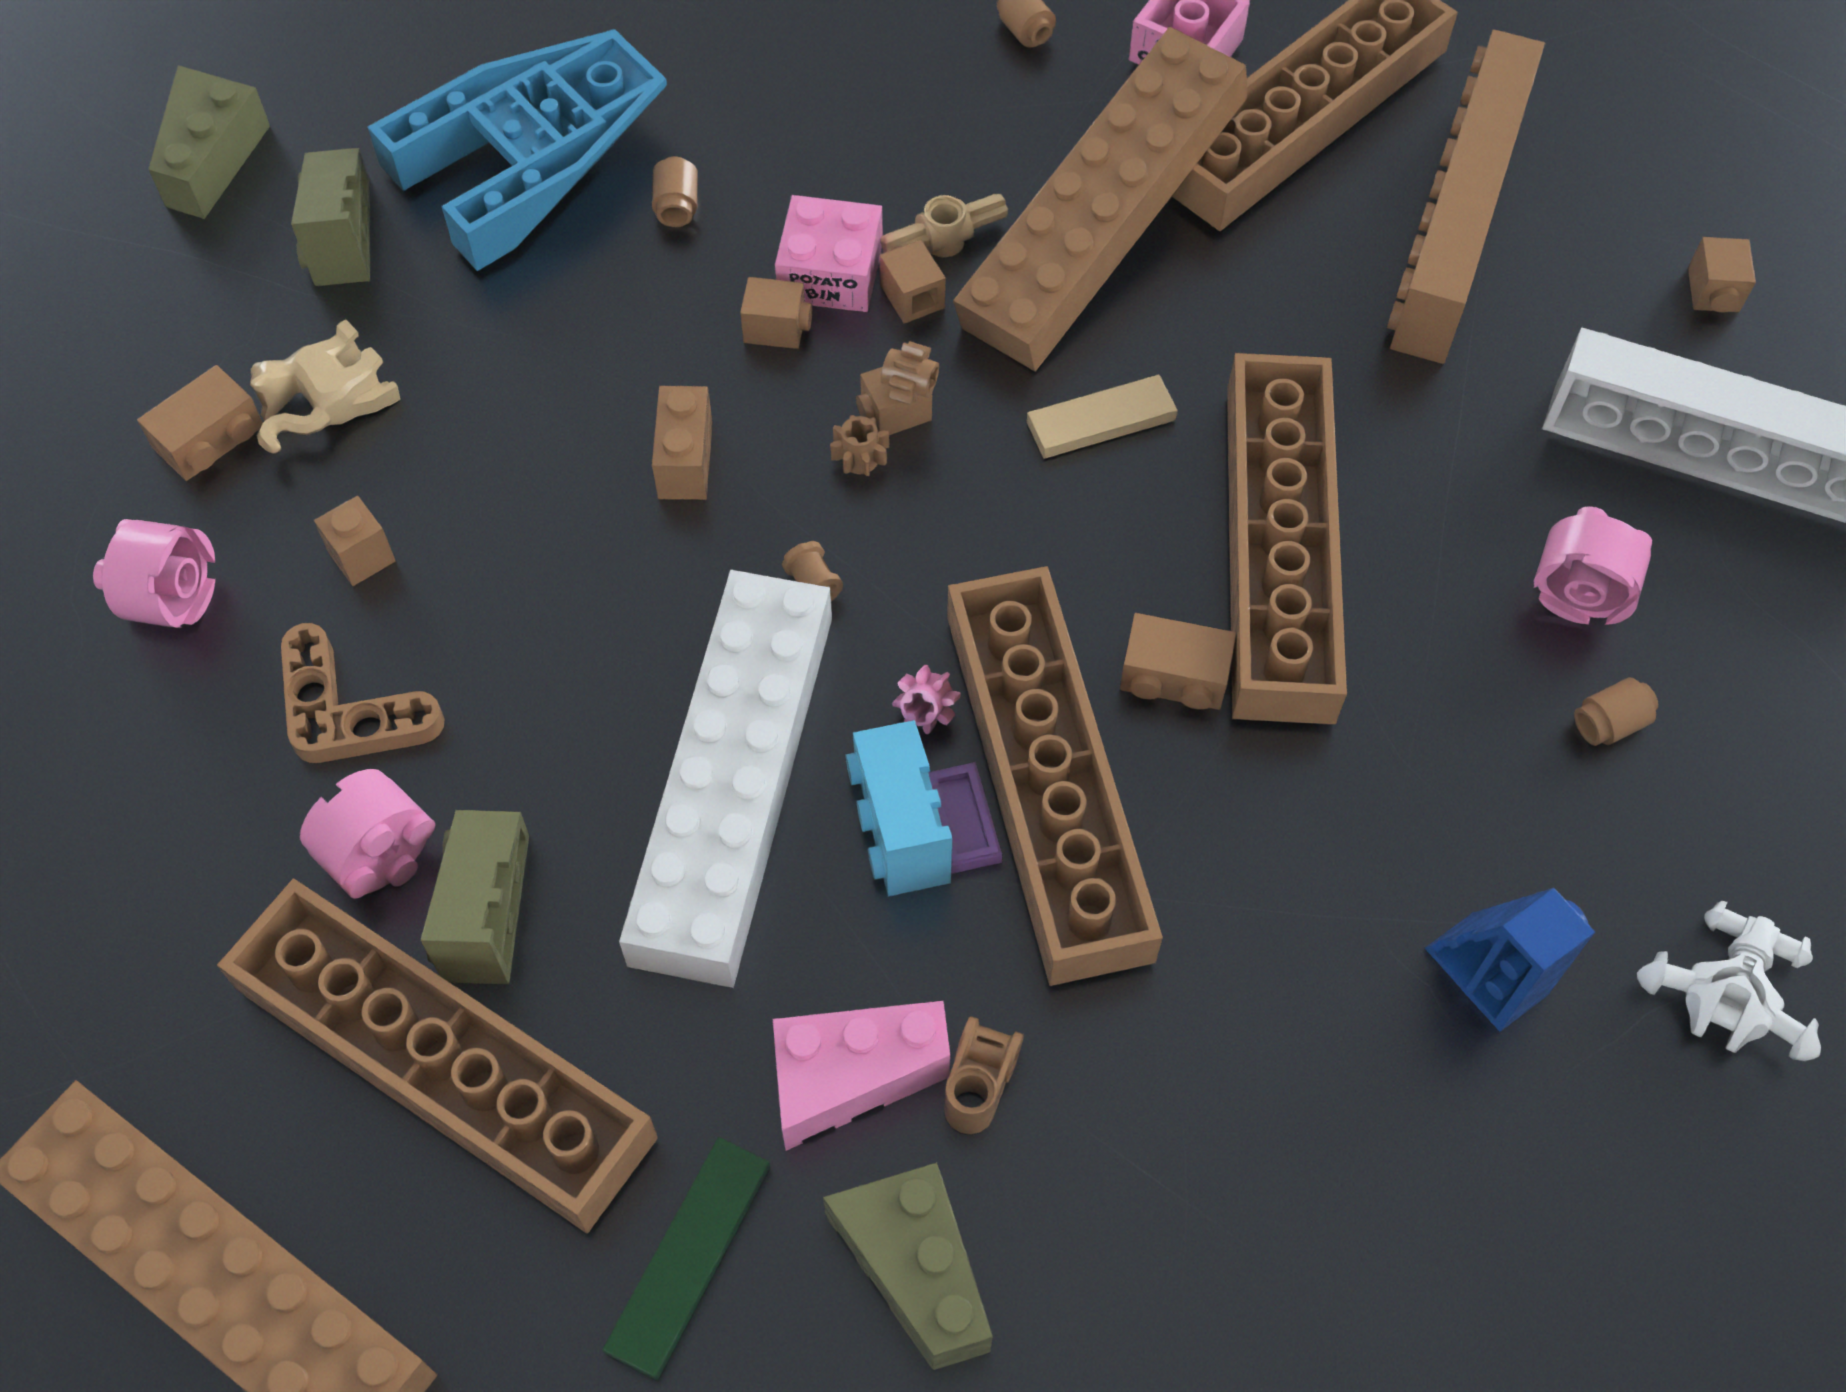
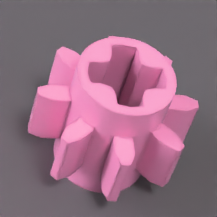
[892,665,961,734]

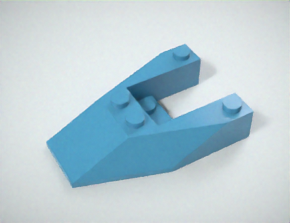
[368,29,667,271]

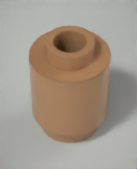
[997,0,1056,47]
[652,157,698,227]
[1574,677,1658,746]

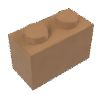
[137,365,263,481]
[652,386,713,500]
[1120,613,1236,710]

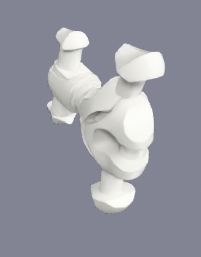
[1637,901,1821,1061]

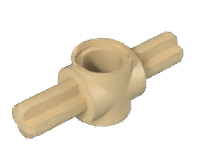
[880,194,1008,257]

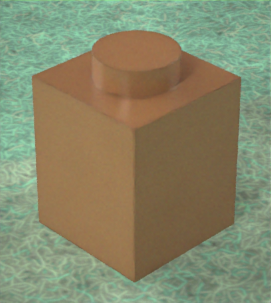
[1688,237,1756,312]
[879,239,946,324]
[740,277,812,349]
[856,367,932,435]
[314,495,396,586]

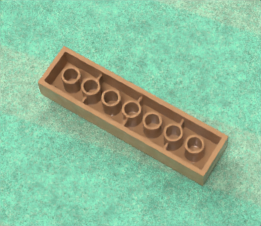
[1172,0,1458,231]
[953,26,1247,372]
[1387,29,1545,364]
[1227,353,1347,725]
[947,566,1163,986]
[217,878,658,1234]
[0,1080,438,1392]

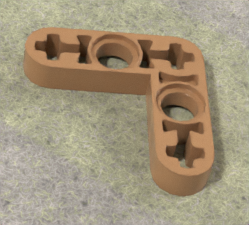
[281,623,445,763]

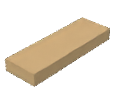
[1027,375,1178,459]

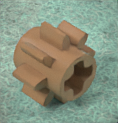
[881,341,939,405]
[830,415,889,476]

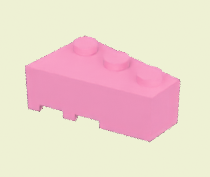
[773,1001,950,1151]

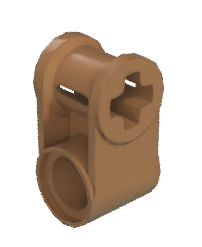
[944,1016,1024,1134]

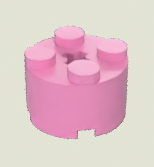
[1534,507,1652,625]
[93,519,215,628]
[300,769,436,899]

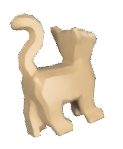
[250,320,401,454]

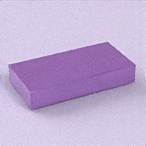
[928,762,1002,874]

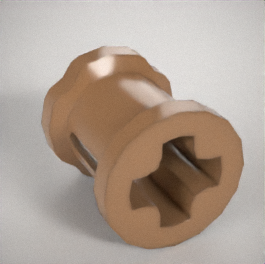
[782,541,843,601]

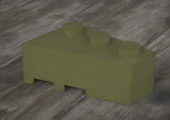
[148,65,270,219]
[291,148,370,286]
[420,810,529,984]
[823,1163,993,1370]

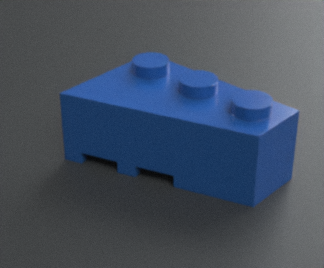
[1425,888,1595,1032]

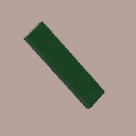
[602,1136,771,1381]

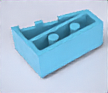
[845,720,952,896]

